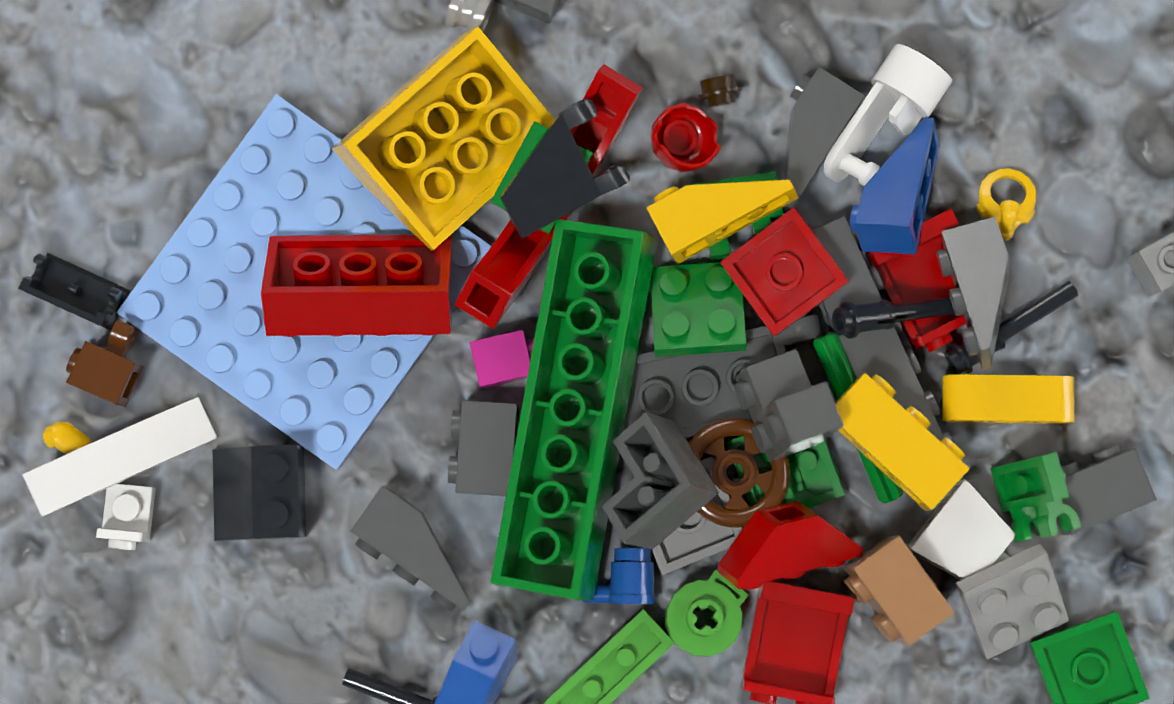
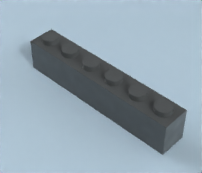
[813,216,955,444]

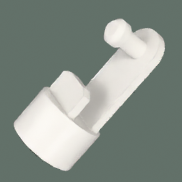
[824,44,952,186]

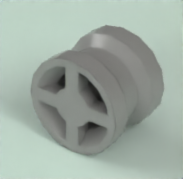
[445,0,495,32]

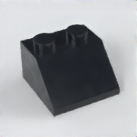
[212,445,306,541]

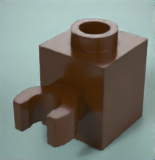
[66,320,144,407]

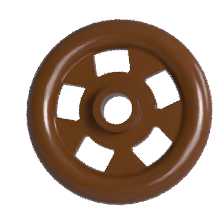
[688,417,790,528]

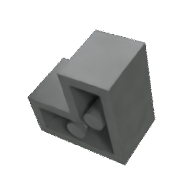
[735,349,844,462]
[602,412,719,550]

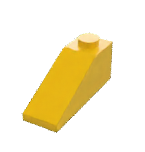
[646,180,798,264]

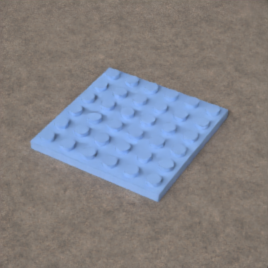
[116,94,491,471]

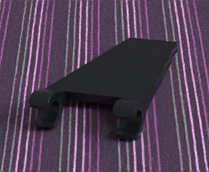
[500,100,630,238]

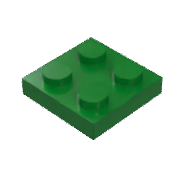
[651,262,747,357]
[1028,611,1150,704]

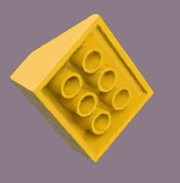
[332,26,554,250]

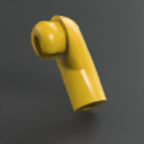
[43,421,92,454]

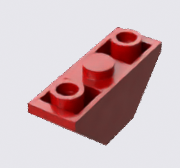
[718,501,863,590]

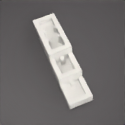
[22,397,218,517]

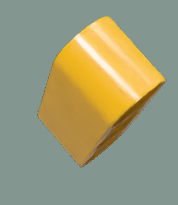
[942,375,1075,424]

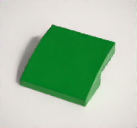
[726,436,848,509]

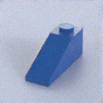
[850,118,940,254]
[435,621,517,704]

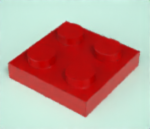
[720,207,850,336]

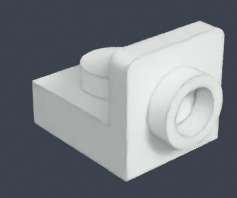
[96,484,156,550]

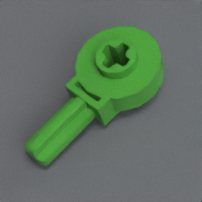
[665,569,749,657]

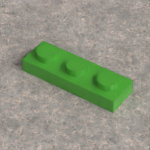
[543,609,674,704]

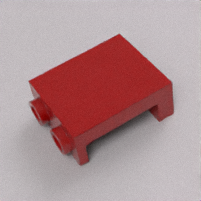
[865,209,968,353]
[740,581,855,704]

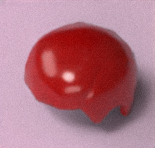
[650,103,721,173]

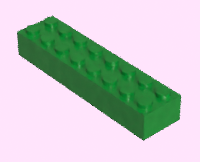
[490,219,657,601]

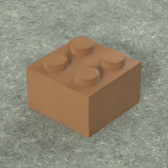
[843,536,955,646]

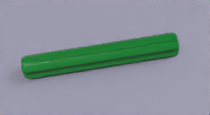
[814,332,903,503]

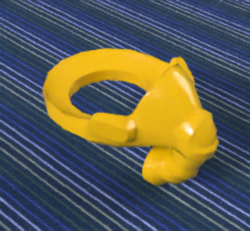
[976,168,1037,241]

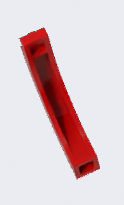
[454,64,643,329]

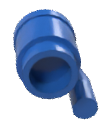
[583,548,655,604]

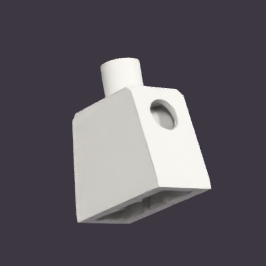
[907,480,1015,580]

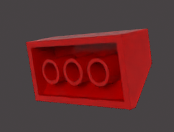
[260,234,452,337]

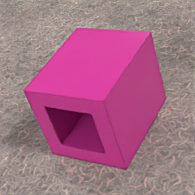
[469,330,534,390]

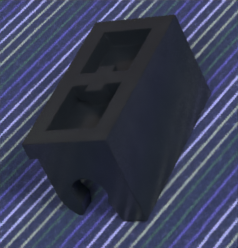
[18,252,130,331]

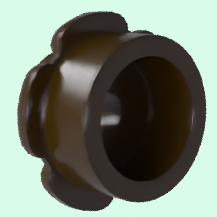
[698,74,742,107]

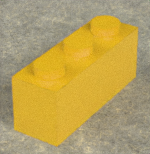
[835,373,970,511]

